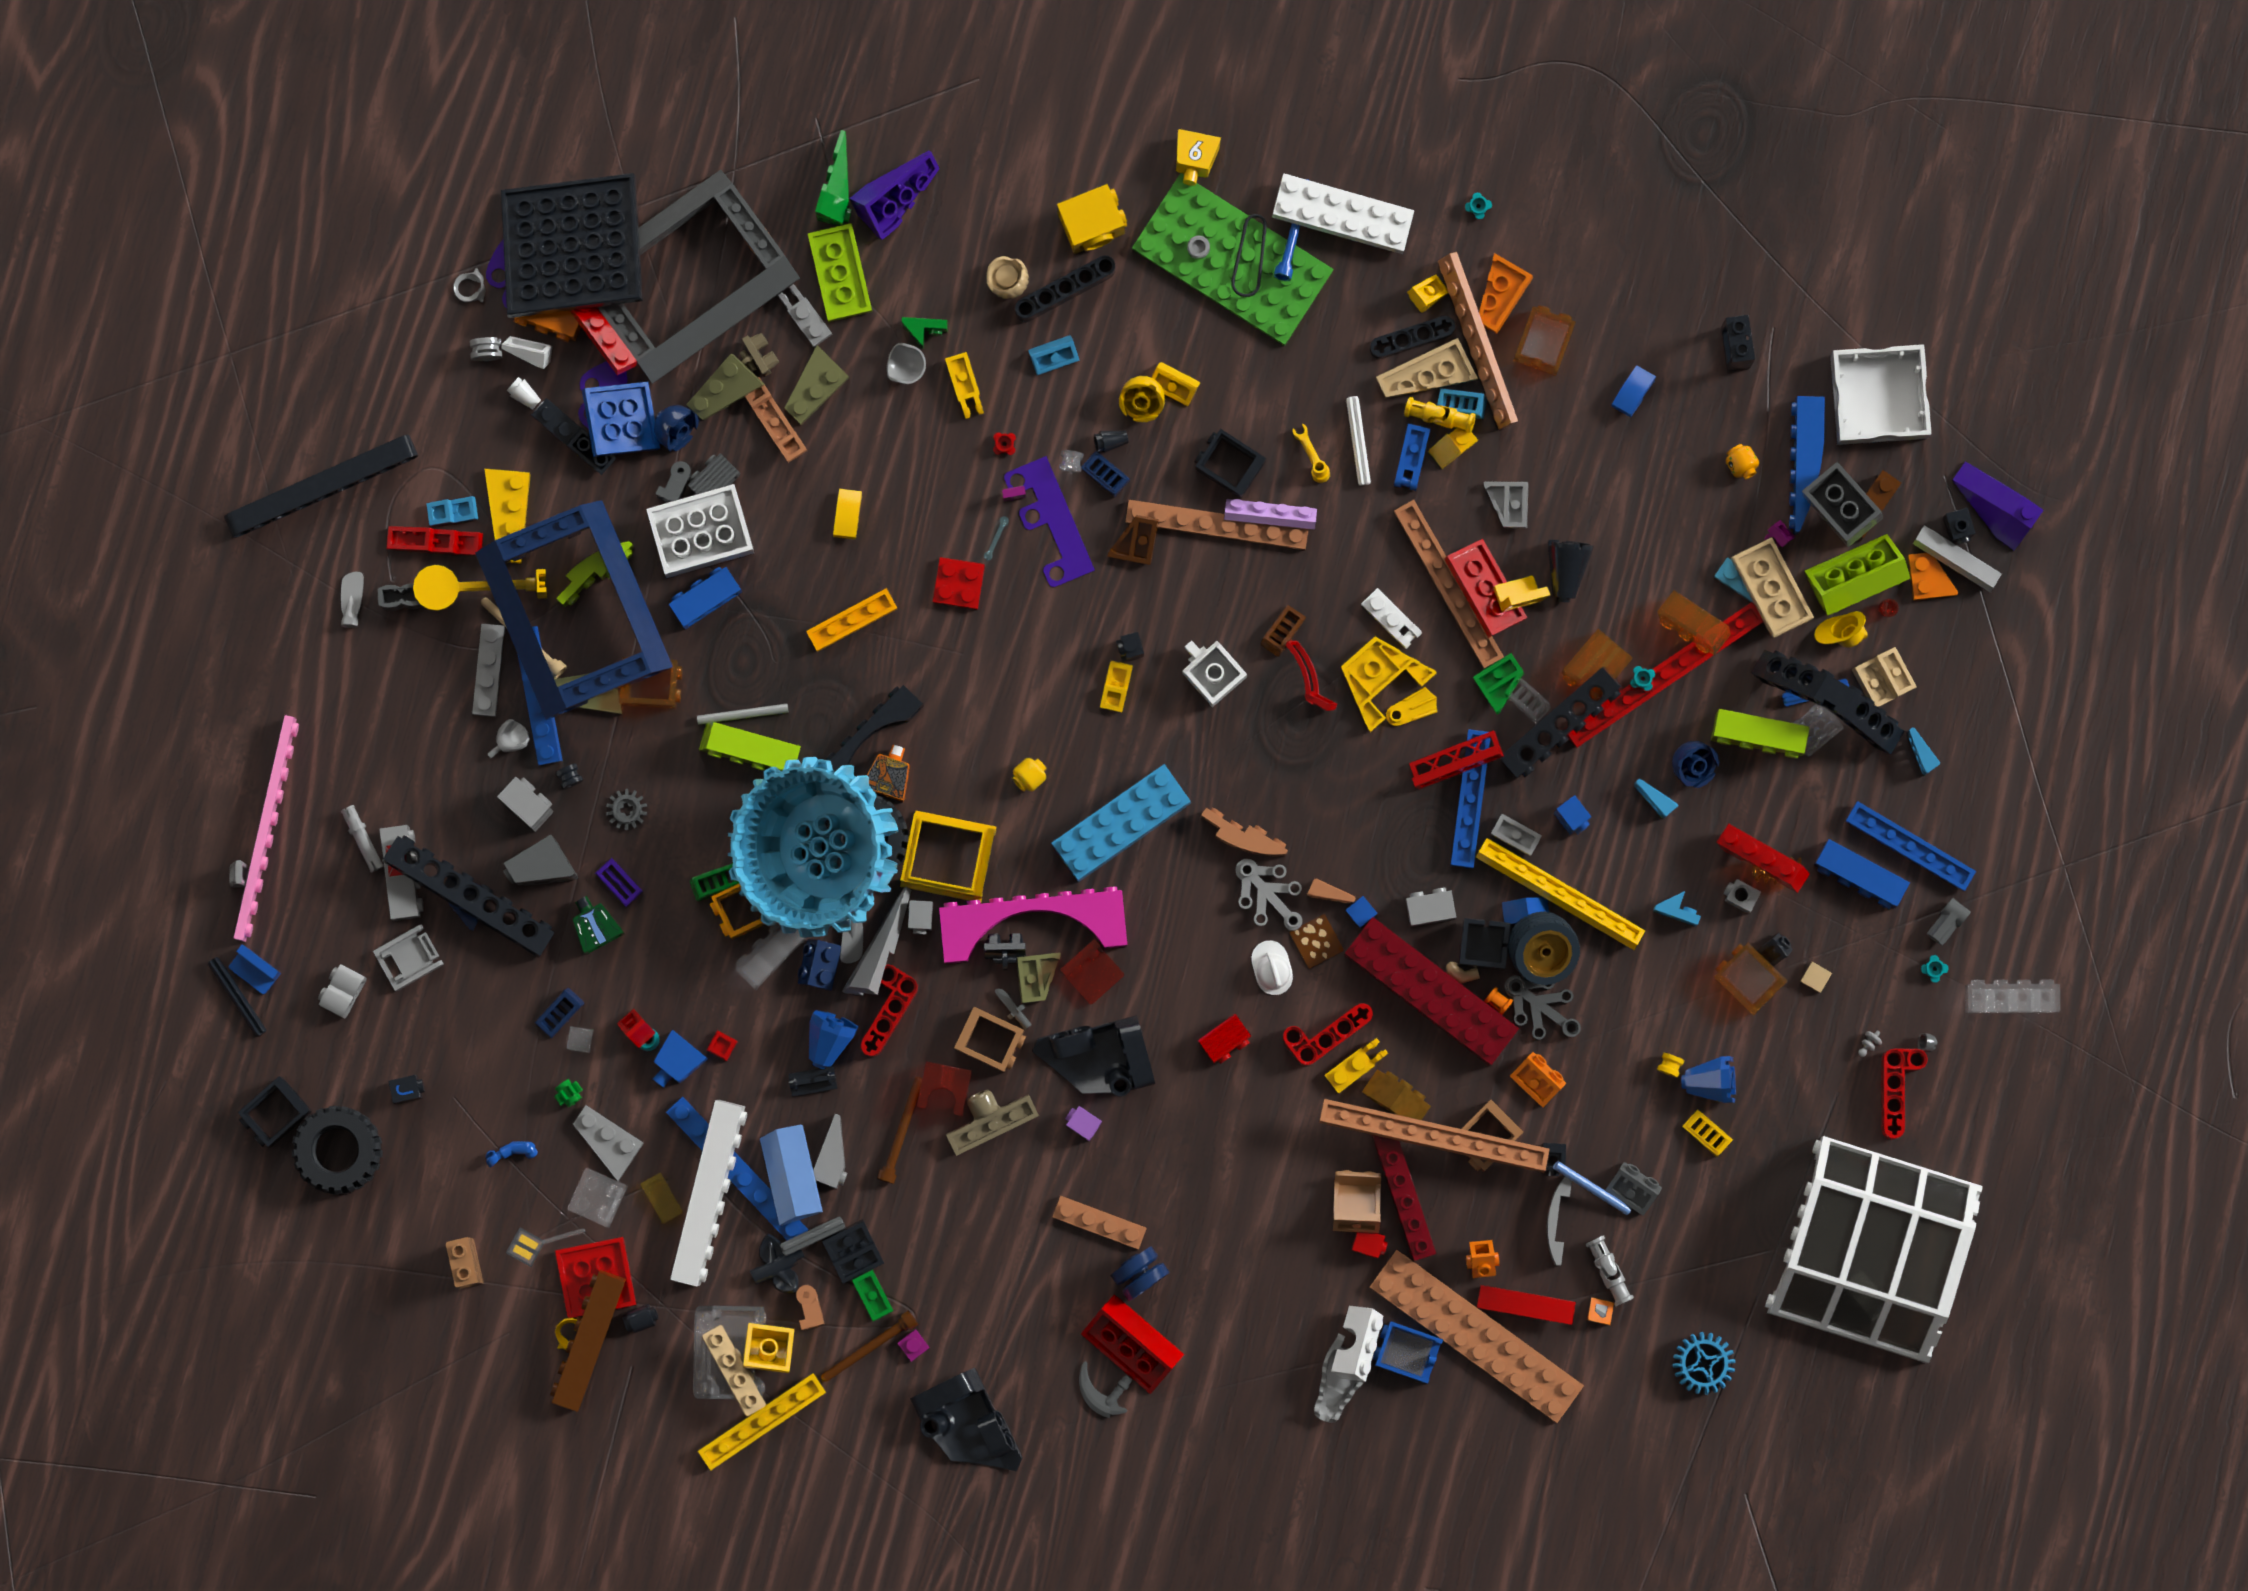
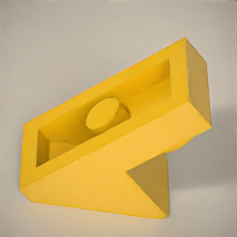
[1407,274,1448,313]
[1428,428,1478,469]

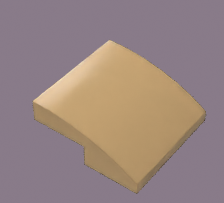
[1852,647,1917,707]

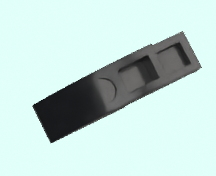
[531,398,616,475]

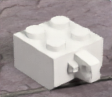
[1182,641,1247,707]

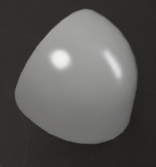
[887,343,926,384]

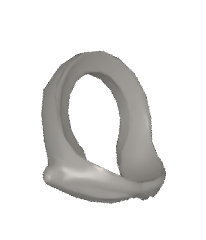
[454,268,486,302]

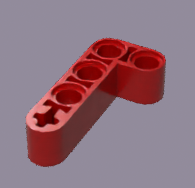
[861,964,918,1057]
[1283,1003,1373,1066]
[1881,1049,1928,1140]

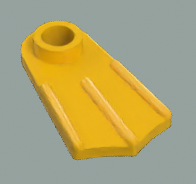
[1386,687,1437,726]

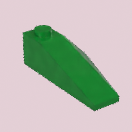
[815,130,852,226]

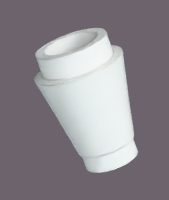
[507,377,541,410]

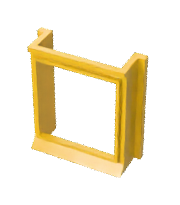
[900,811,997,903]

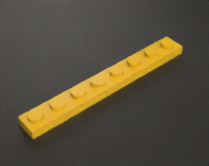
[1476,838,1645,950]

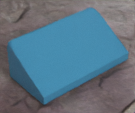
[1028,335,1080,375]

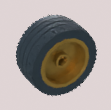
[1507,911,1580,985]

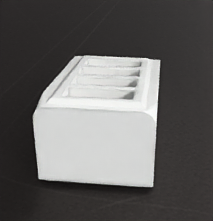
[501,336,552,369]

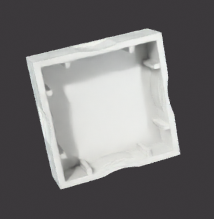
[1830,345,1931,445]

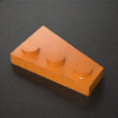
[1479,253,1533,334]

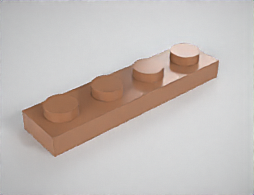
[1053,1196,1147,1250]

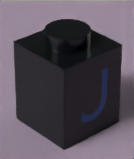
[388,1075,425,1104]

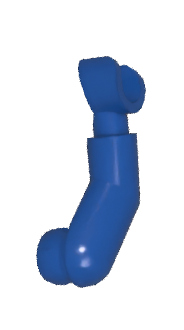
[486,1141,538,1167]

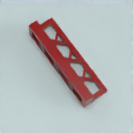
[1409,730,1504,790]

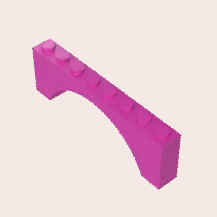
[939,887,1127,964]

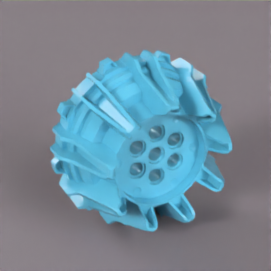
[728,757,899,938]

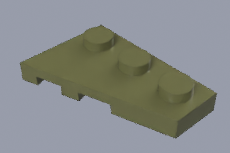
[785,345,849,425]

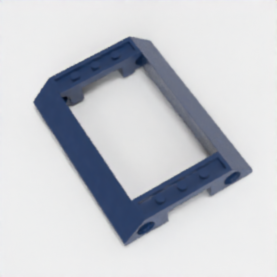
[475,500,673,720]

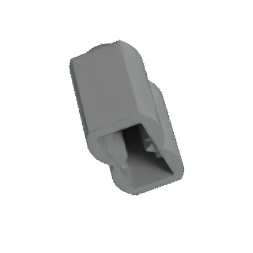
[318,964,367,1019]

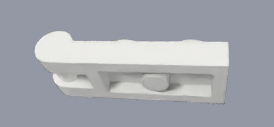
[1361,588,1422,649]

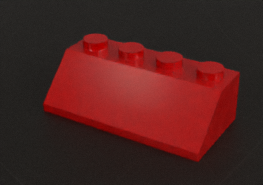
[1081,1294,1184,1394]

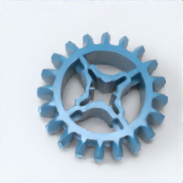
[1673,1332,1735,1395]

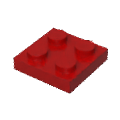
[933,557,985,610]

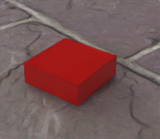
[707,1030,738,1061]

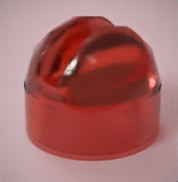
[1879,599,1899,617]

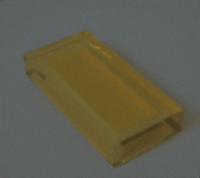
[641,1172,684,1224]

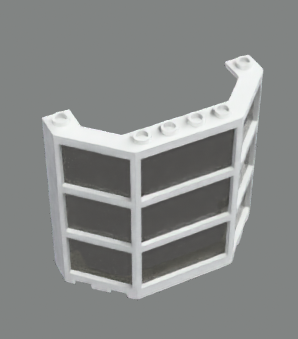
[1765,1136,1982,1363]

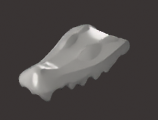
[1314,1333,1364,1423]

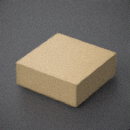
[1800,962,1832,993]

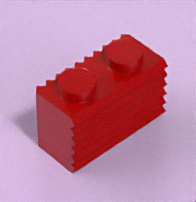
[1198,1014,1251,1064]

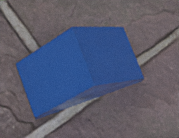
[1502,897,1549,925]

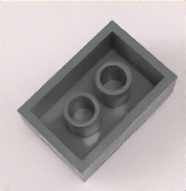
[1802,462,1883,547]

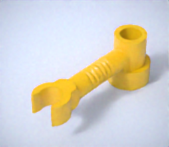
[1293,424,1330,483]

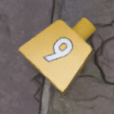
[1176,129,1221,186]

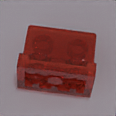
[1060,939,1124,1005]

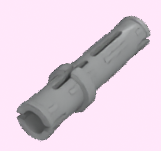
[341,805,384,873]

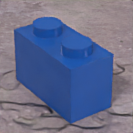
[1554,795,1591,835]

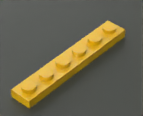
[698,1373,826,1470]

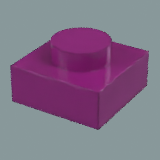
[898,1329,930,1362]

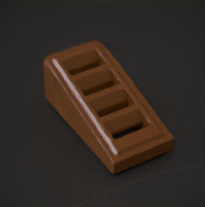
[1261,605,1306,657]

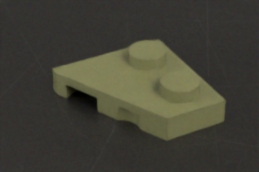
[1017,953,1061,1004]

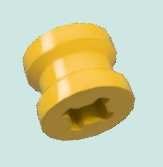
[1657,1052,1685,1078]

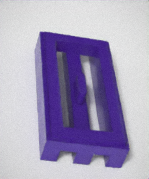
[595,858,643,907]

